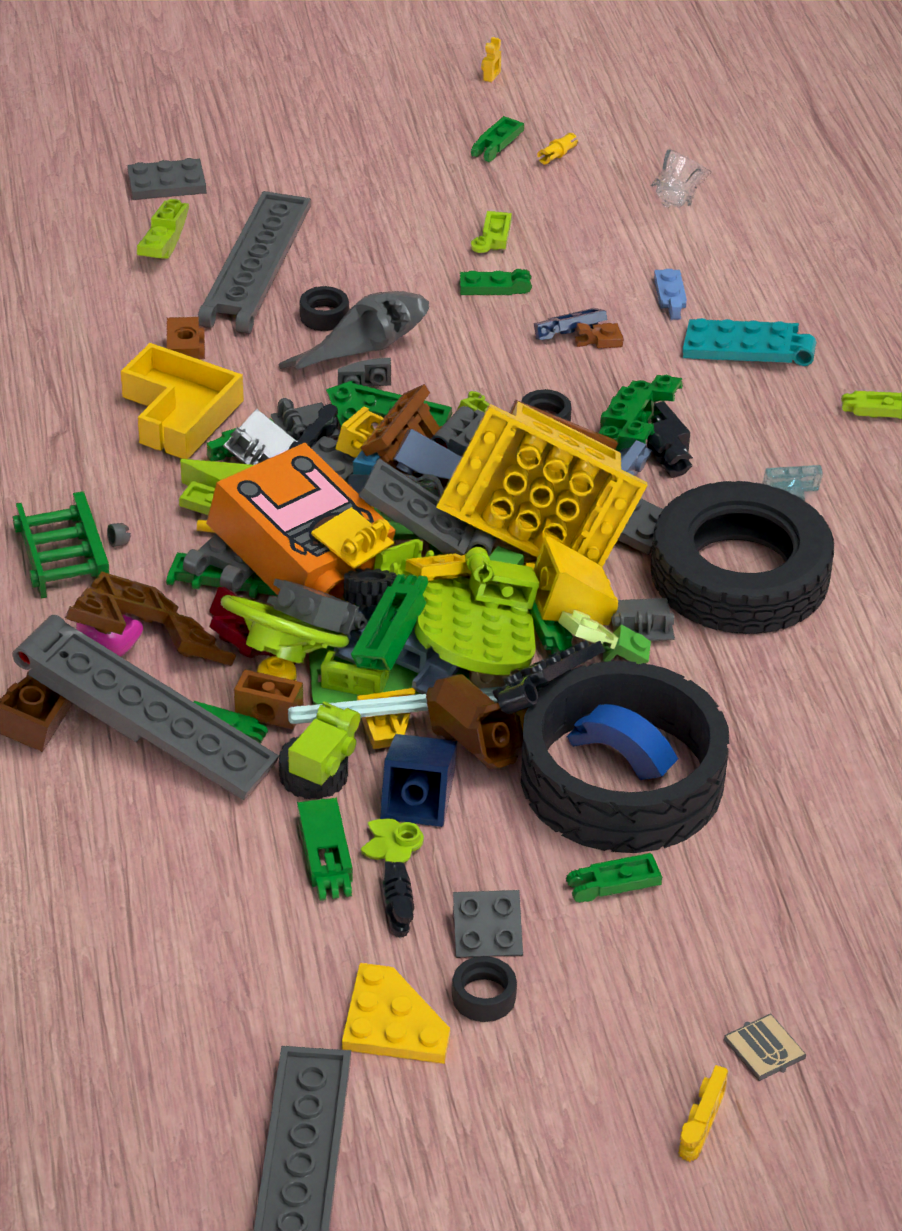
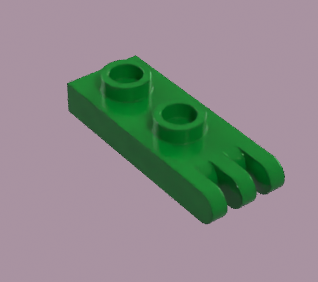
[326,381,363,428]

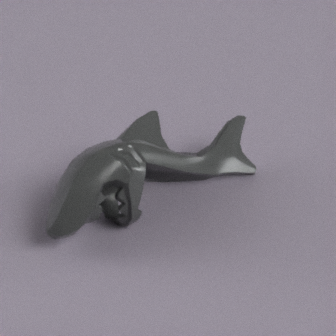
[278,291,429,370]

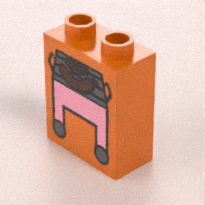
[206,443,396,599]

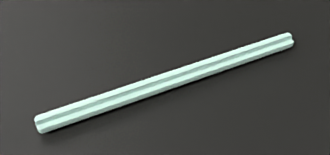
[288,682,548,724]

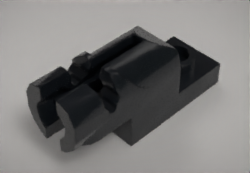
[646,401,693,477]

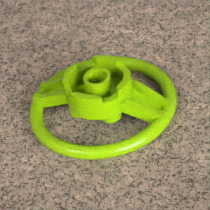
[221,595,349,663]

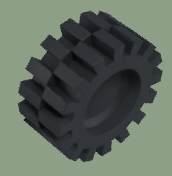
[343,568,397,607]

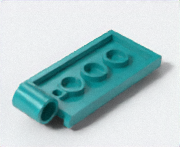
[683,318,817,366]

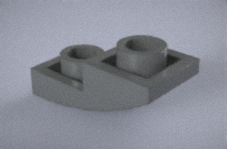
[338,357,391,386]

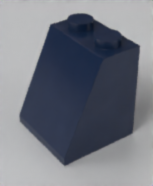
[380,734,458,827]

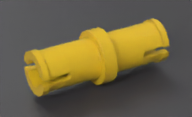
[537,132,578,165]

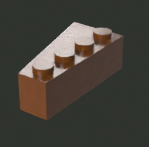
[0,671,73,752]

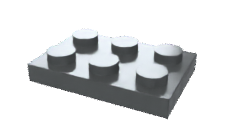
[127,158,207,200]

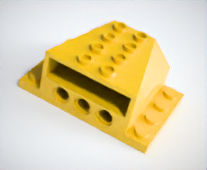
[436,401,648,567]

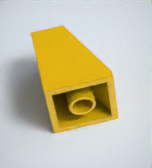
[534,537,618,626]

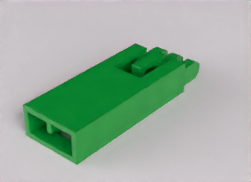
[351,574,428,671]
[297,797,353,901]

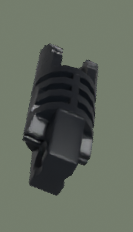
[382,861,415,938]

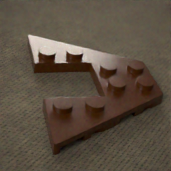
[65,572,236,666]

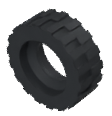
[279,736,348,800]

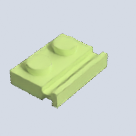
[558,610,619,649]

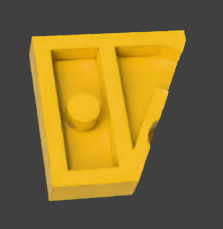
[357,688,415,749]

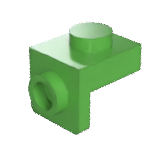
[602,624,651,664]

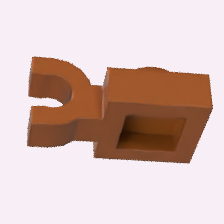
[575,323,624,348]

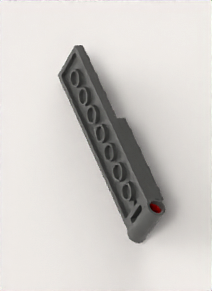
[12,615,279,801]

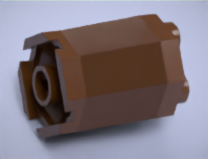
[426,674,523,769]

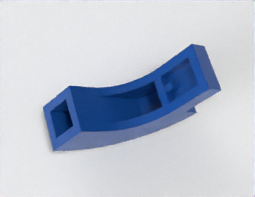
[566,704,678,780]

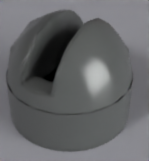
[107,523,131,547]

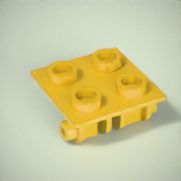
[311,507,394,569]

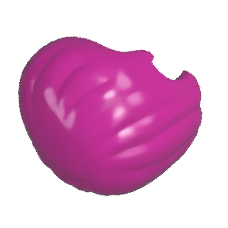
[76,615,143,657]

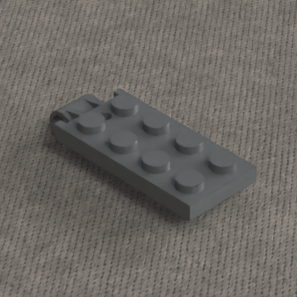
[359,459,497,556]

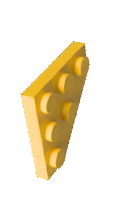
[342,963,450,1064]

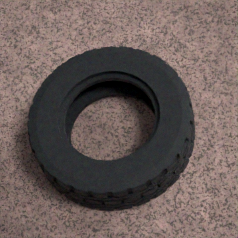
[651,481,835,634]

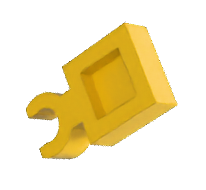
[481,37,501,82]

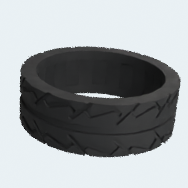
[520,661,729,853]

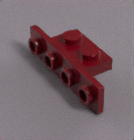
[209,587,296,665]

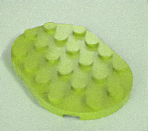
[415,576,536,675]

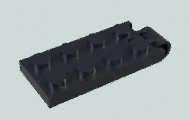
[492,640,605,715]

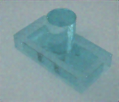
[762,465,823,500]

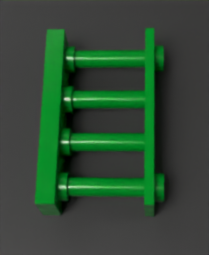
[12,491,110,599]

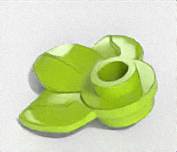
[361,819,424,863]

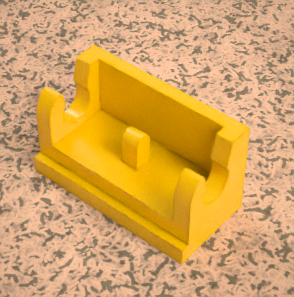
[335,406,383,458]

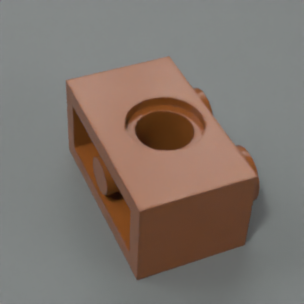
[167,317,205,360]
[234,669,304,730]

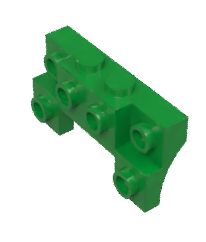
[599,375,683,451]

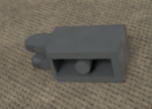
[267,578,348,632]

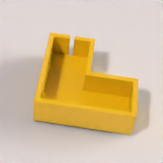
[121,343,244,459]

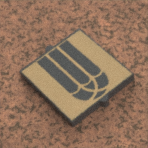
[724,1013,806,1081]

